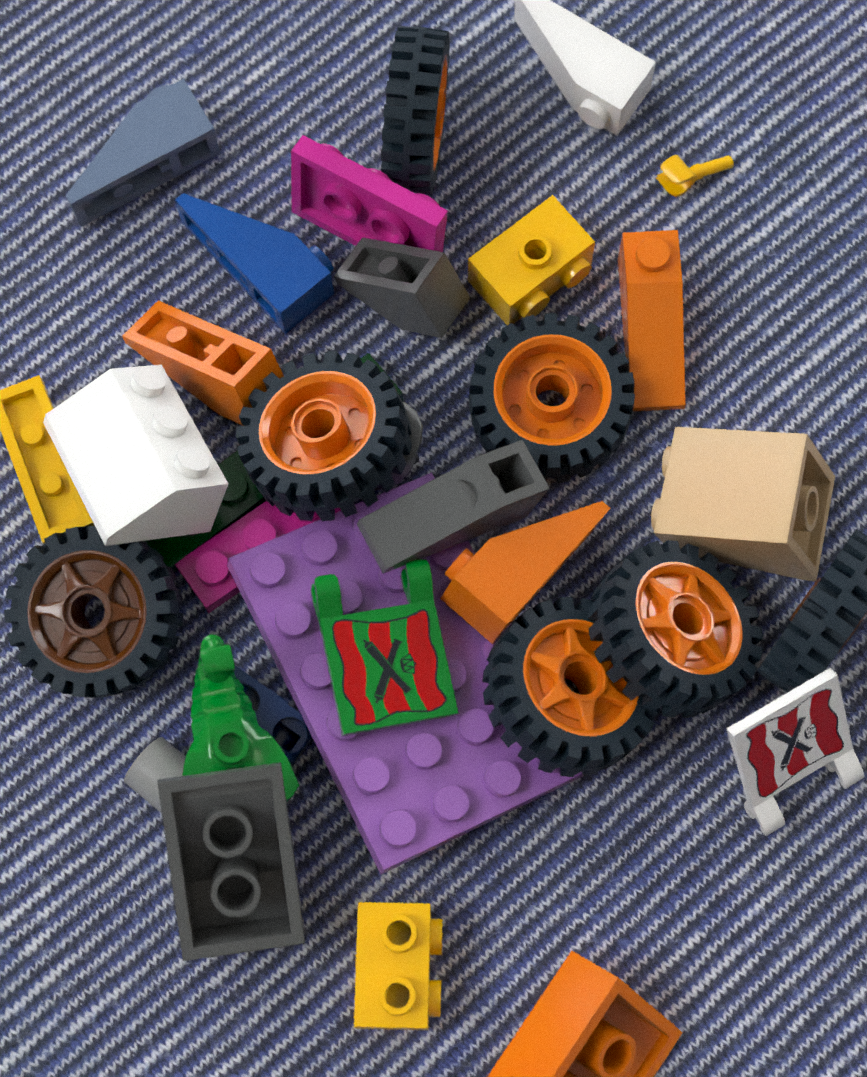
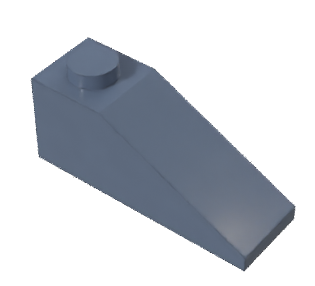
[65,78,221,227]

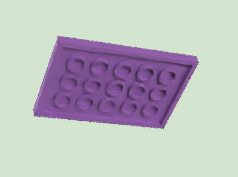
[227,472,583,874]

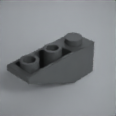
[357,440,550,574]

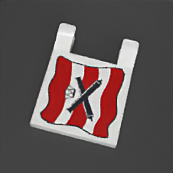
[727,668,864,836]

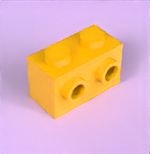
[354,902,443,1030]

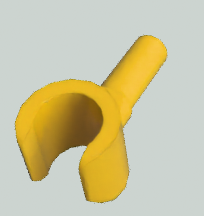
[656,155,733,197]

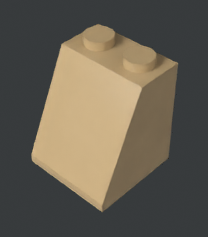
[651,427,835,581]

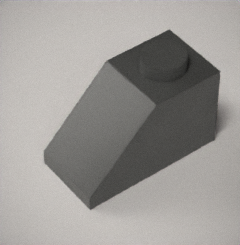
[333,237,470,338]

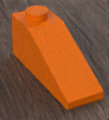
[617,230,686,412]
[122,301,284,426]
[440,501,611,644]

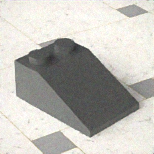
[157,762,305,961]

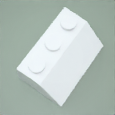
[43,365,228,546]

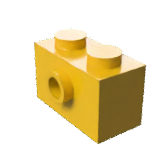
[468,195,595,325]

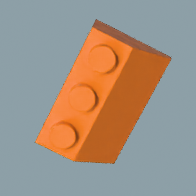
[487,951,683,1077]

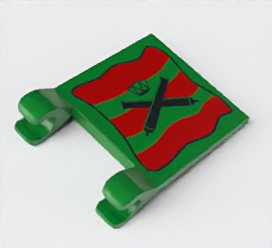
[310,559,458,736]

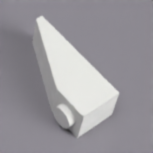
[514,0,656,136]

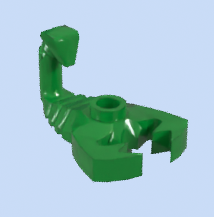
[182,635,299,802]

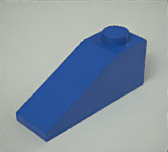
[175,193,334,334]

